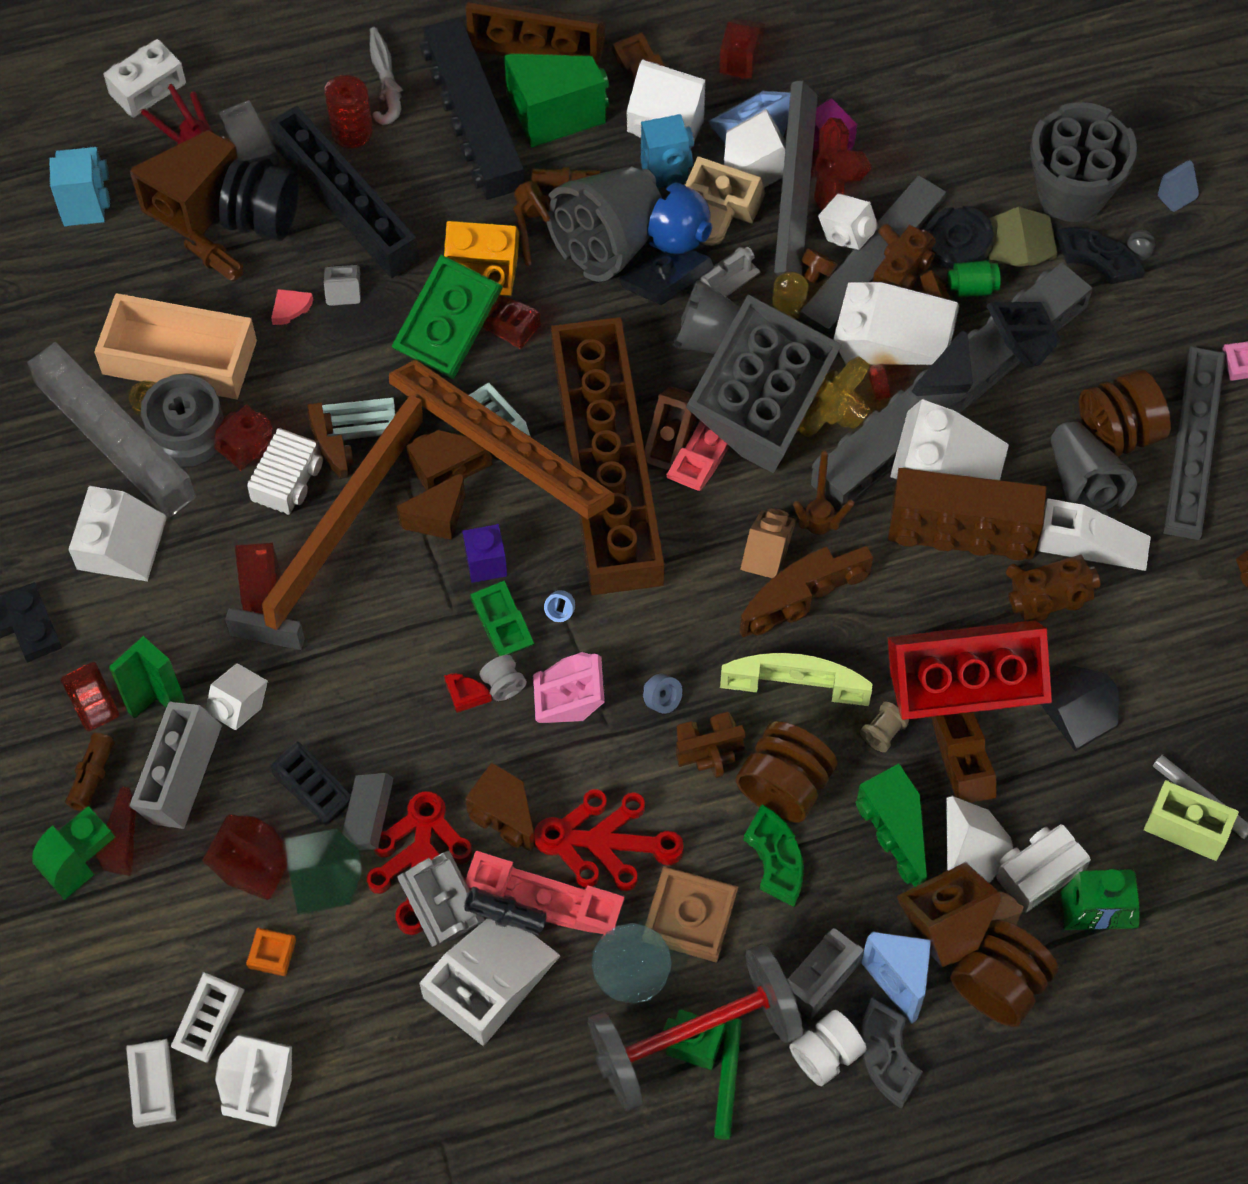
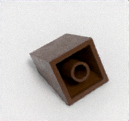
[130,130,238,241]

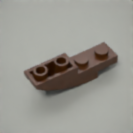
[740,546,873,637]

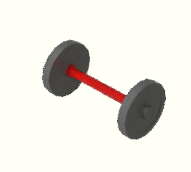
[588,944,803,1112]

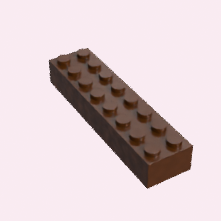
[551,317,664,596]

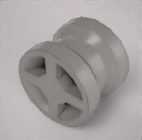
[480,655,526,701]

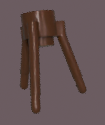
[513,181,551,266]
[793,450,855,535]

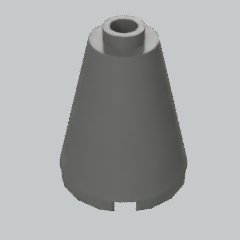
[673,280,741,354]
[1051,422,1137,516]

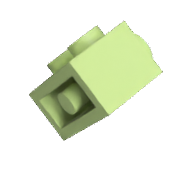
[1144,780,1239,861]

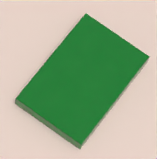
[391,255,503,380]

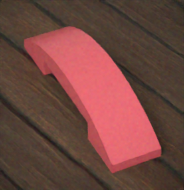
[667,420,729,491]
[465,851,625,935]

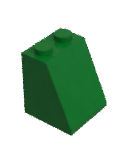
[505,54,609,148]

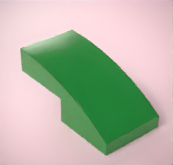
[470,580,534,657]

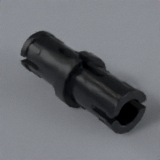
[464,887,546,935]

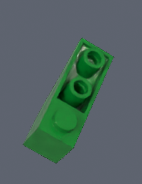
[856,764,927,887]

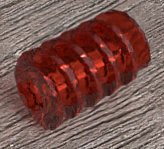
[324,75,373,148]

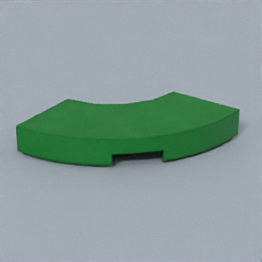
[744,804,804,907]

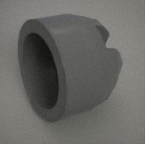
[1126,230,1155,260]

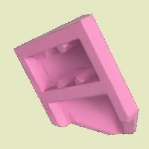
[533,652,605,723]

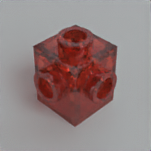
[215,404,273,470]

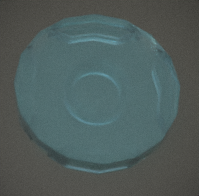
[591,923,672,1003]

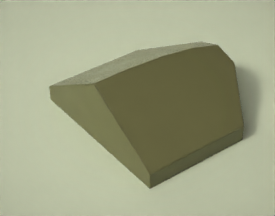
[987,207,1057,267]

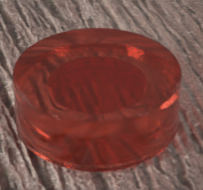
[868,363,890,401]

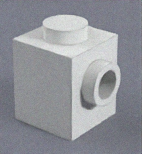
[818,194,879,250]
[205,663,268,730]

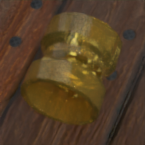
[772,272,808,319]

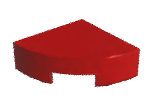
[444,674,492,713]

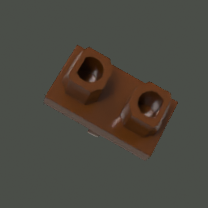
[676,712,746,778]

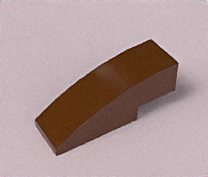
[931,712,996,803]

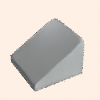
[324,265,361,305]

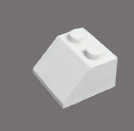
[627,60,705,149]
[69,486,167,581]

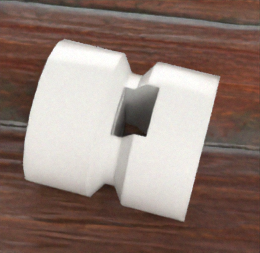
[790,1010,866,1086]

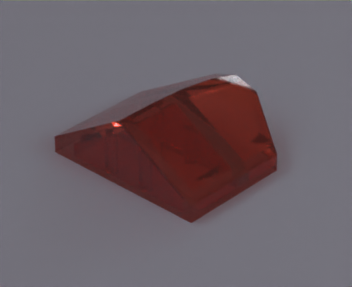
[202,815,293,900]

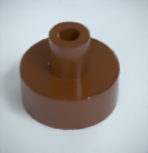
[801,248,838,284]

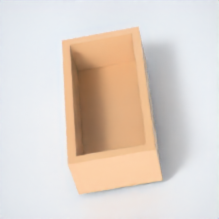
[94,293,257,400]

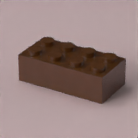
[888,468,1046,560]

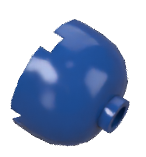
[647,182,712,254]

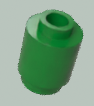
[947,260,1000,298]

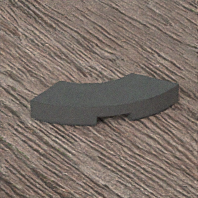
[861,998,922,1109]

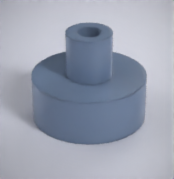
[643,673,683,714]

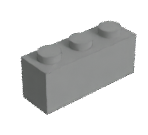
[129,702,222,829]

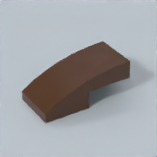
[612,32,665,85]

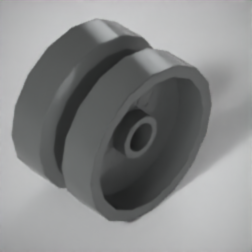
[141,374,226,467]

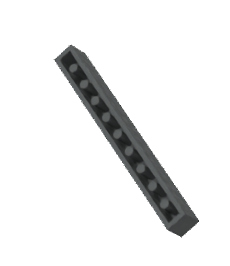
[811,262,1092,511]

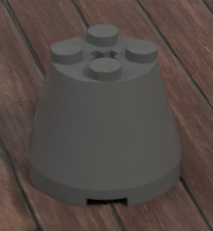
[1030,102,1137,222]
[547,167,662,282]

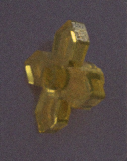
[797,356,870,437]

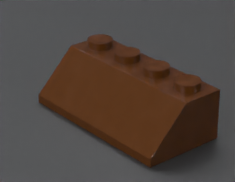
[466,0,605,67]

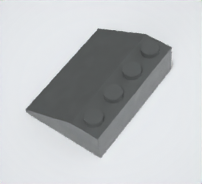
[686,295,842,473]

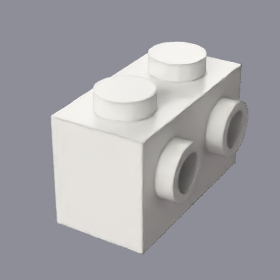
[103,39,186,118]

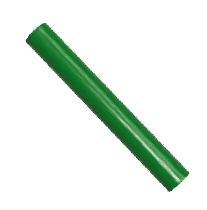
[714,1018,742,1140]

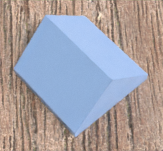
[861,932,931,1024]

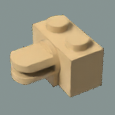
[685,156,765,246]

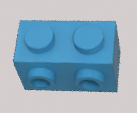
[641,114,694,188]

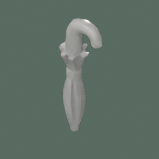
[370,27,403,125]

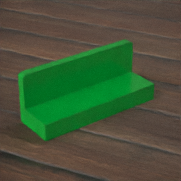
[109,636,186,718]

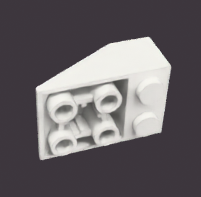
[420,918,560,1046]

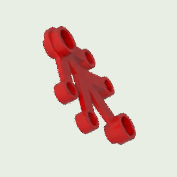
[534,789,684,891]
[367,791,472,935]

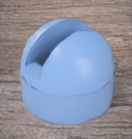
[544,590,575,622]

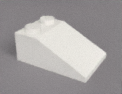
[833,282,959,365]
[890,399,1009,480]

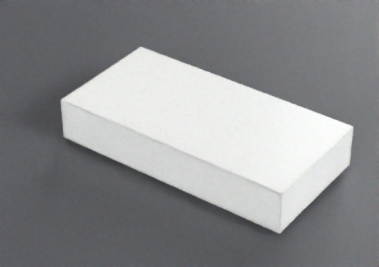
[126,1039,176,1127]

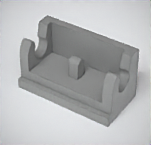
[397,851,485,947]
[787,928,864,1019]

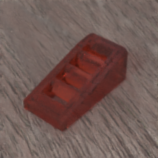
[482,295,541,349]
[60,662,119,731]
[96,786,136,876]

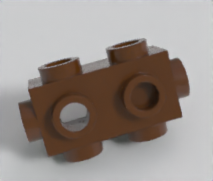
[873,224,936,290]
[1006,554,1100,621]

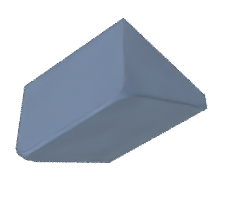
[1157,160,1198,212]

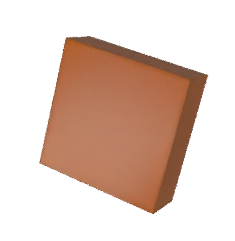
[246,927,296,976]

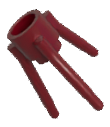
[141,84,214,145]

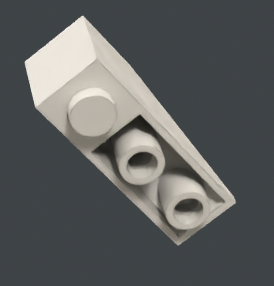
[1036,498,1151,571]

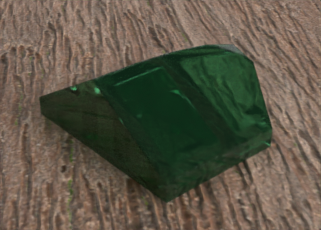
[285,829,363,915]

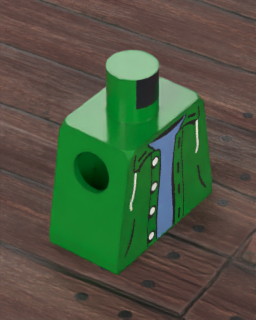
[1060,869,1139,930]

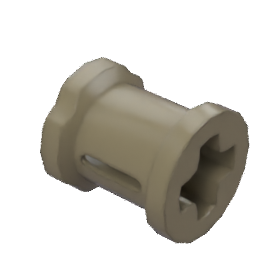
[860,702,909,752]

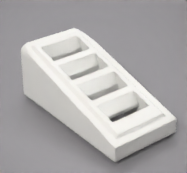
[171,972,244,1063]

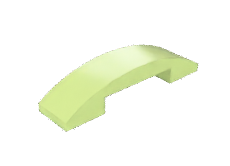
[720,653,873,706]

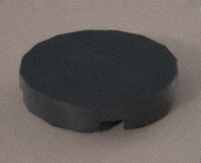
[926,206,994,269]

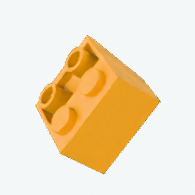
[444,221,519,296]

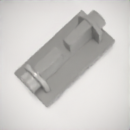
[686,247,760,297]

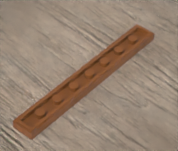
[389,359,614,519]
[262,395,423,630]

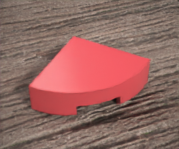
[271,289,313,325]

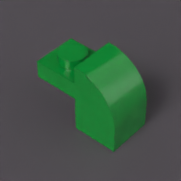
[32,806,115,900]

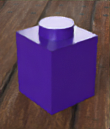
[463,524,507,583]

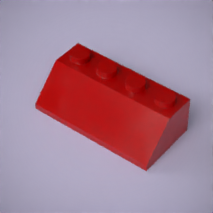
[888,620,1052,720]

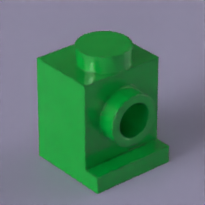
[664,1009,725,1070]

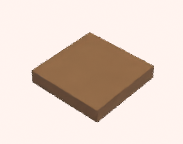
[642,866,738,962]

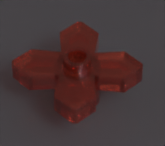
[810,117,872,211]

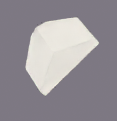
[724,109,786,187]
[947,796,1013,882]
[215,1034,292,1127]

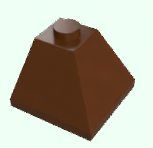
[897,862,1001,967]

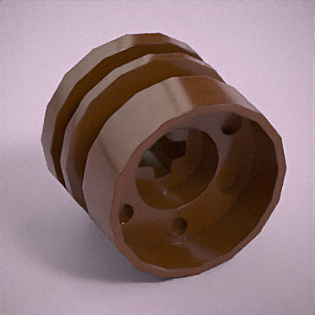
[1079,369,1171,457]
[735,721,838,823]
[950,920,1059,1027]

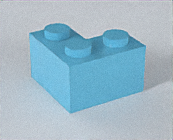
[49,147,110,226]

